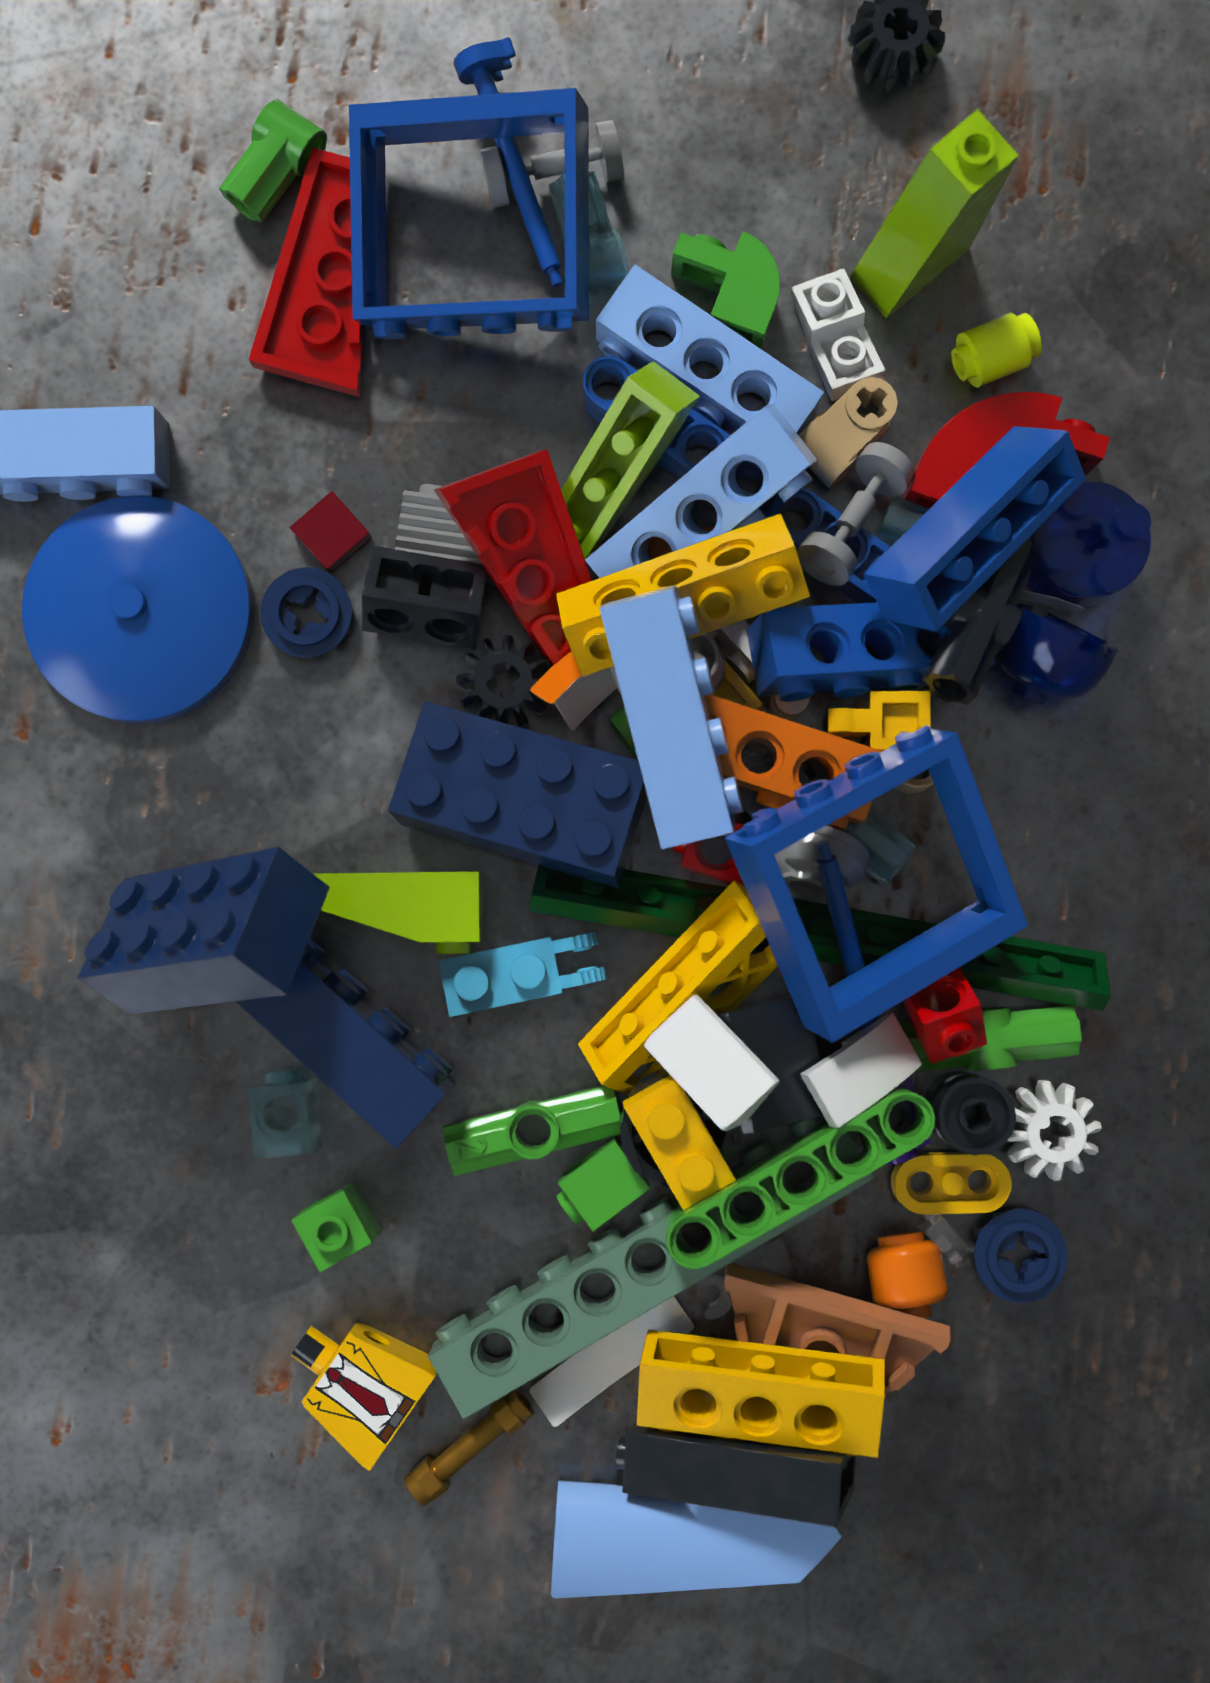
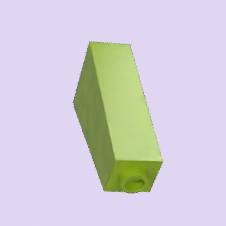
[850,109,1019,319]

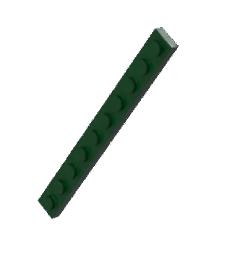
[530,865,1111,1011]

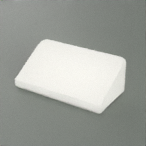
[644,995,780,1131]

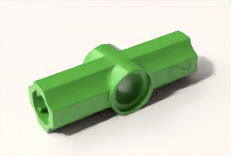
[899,1005,1082,1072]
[443,1086,621,1176]

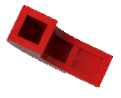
[900,392,1111,513]

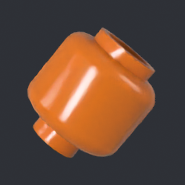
[866,1231,948,1318]

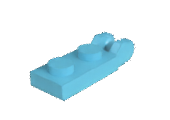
[438,932,607,1017]

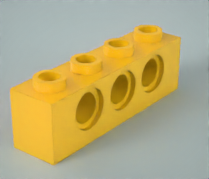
[556,513,810,677]
[637,1329,885,1458]

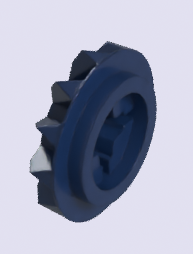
[261,567,353,659]
[971,1207,1068,1303]

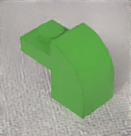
[671,231,780,349]

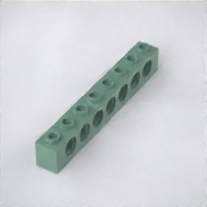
[428,1115,874,1420]

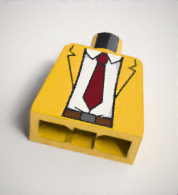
[290,1321,437,1471]

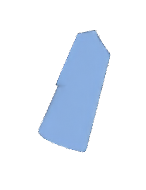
[551,1480,842,1599]

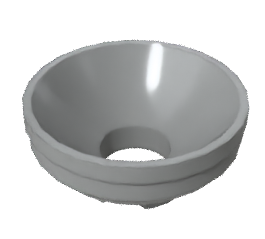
[775,826,870,902]

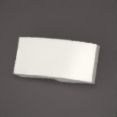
[791,268,885,402]
[800,1013,922,1128]

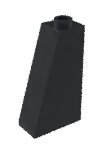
[616,1422,856,1527]

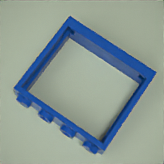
[349,88,589,339]
[725,725,1029,1043]

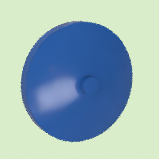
[22,496,254,724]

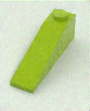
[561,361,700,564]
[313,871,484,954]

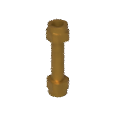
[404,1388,535,1506]

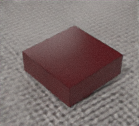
[289,491,372,574]

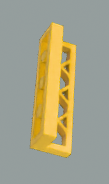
[578,881,778,1095]

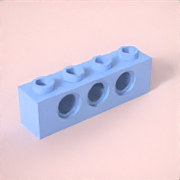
[596,264,824,436]
[585,404,817,578]

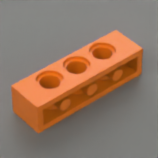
[635,695,882,831]

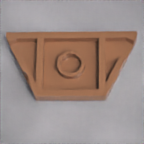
[724,1263,951,1406]

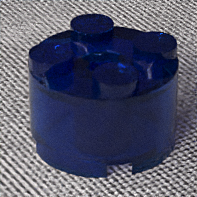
[1027,482,1151,608]

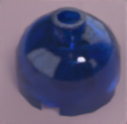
[996,601,1119,705]

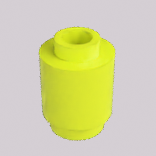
[951,313,1042,388]

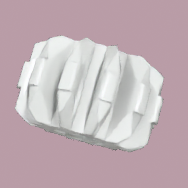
[1006,1080,1102,1181]

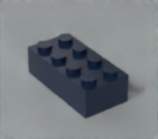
[388,701,647,888]
[77,847,330,1014]
[235,937,456,1149]

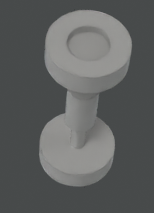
[480,119,624,208]
[797,442,915,586]

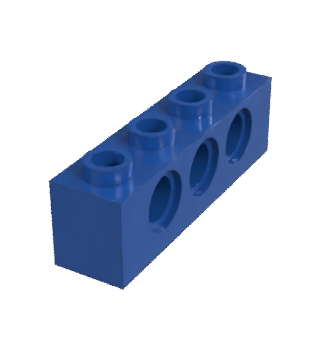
[747,603,996,702]

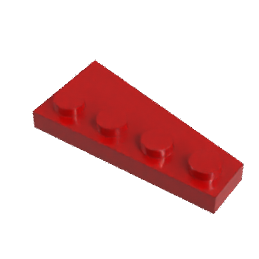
[249,147,364,398]
[434,449,592,668]

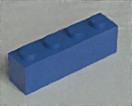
[863,426,1086,631]

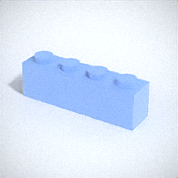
[0,406,170,502]
[599,585,743,849]

